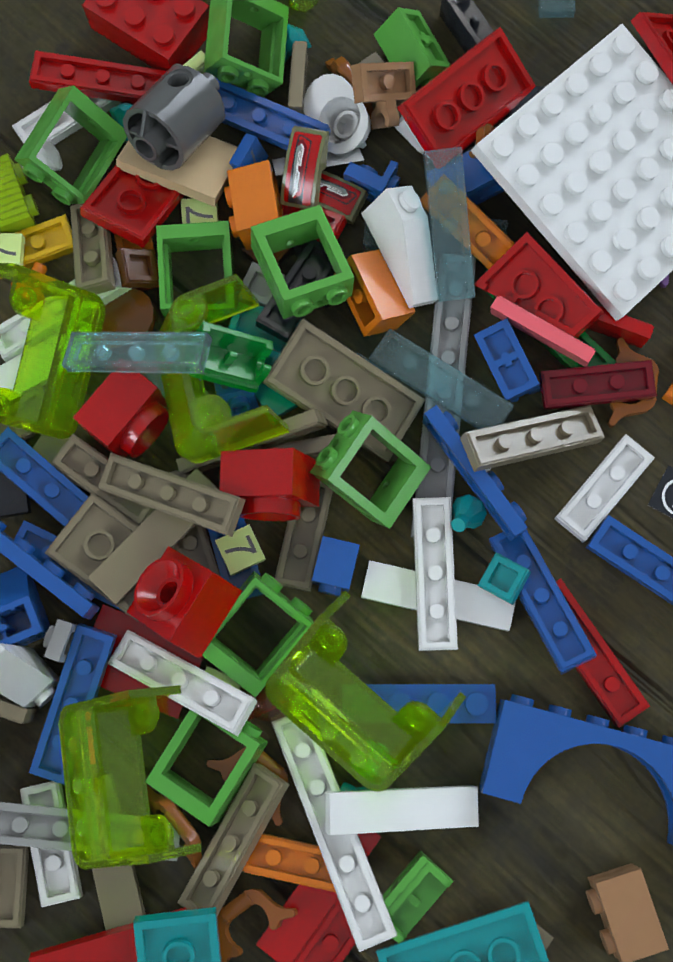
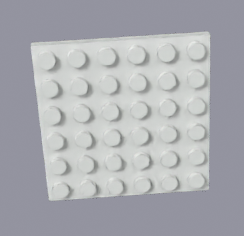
[471,24,673,321]

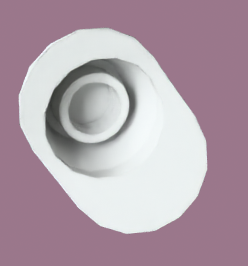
[303,74,371,155]

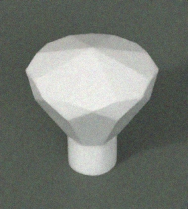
[22,139,63,171]

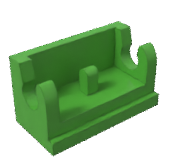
[374,7,450,88]
[382,850,453,944]

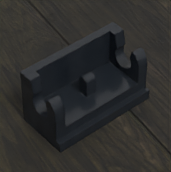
[439,0,493,53]

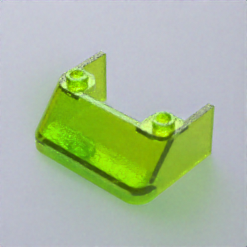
[0,263,105,439]
[155,274,290,463]
[265,591,466,792]
[59,685,202,869]

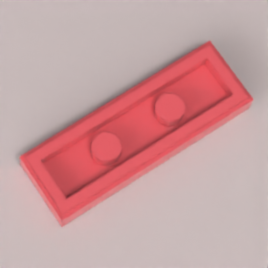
[490,296,595,367]

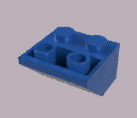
[0,567,50,646]

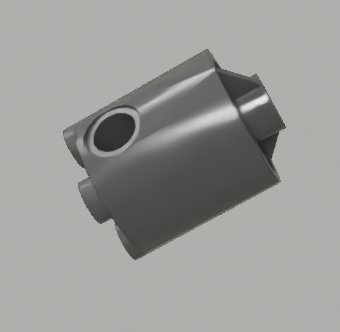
[123,63,226,171]

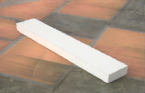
[271,707,398,952]

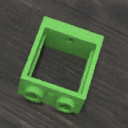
[204,0,289,97]
[14,85,127,205]
[251,205,355,319]
[156,221,236,324]
[310,410,431,529]
[202,571,315,697]
[145,710,268,827]

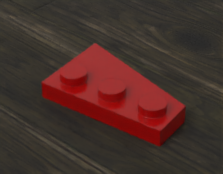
[473,232,604,339]

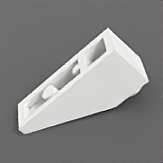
[361,186,438,308]
[0,643,60,708]

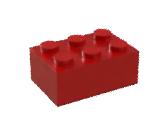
[82,0,210,71]

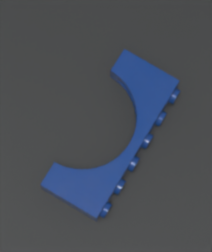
[478,694,673,845]

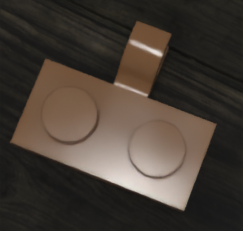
[351,61,416,129]

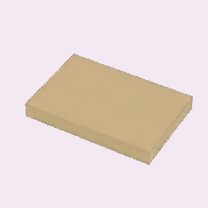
[116,136,237,207]

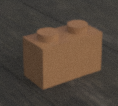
[586,863,669,962]

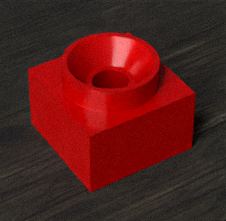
[73,360,171,458]
[219,448,320,521]
[126,546,242,659]

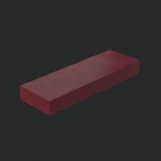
[539,360,657,410]

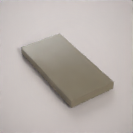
[262,319,425,462]

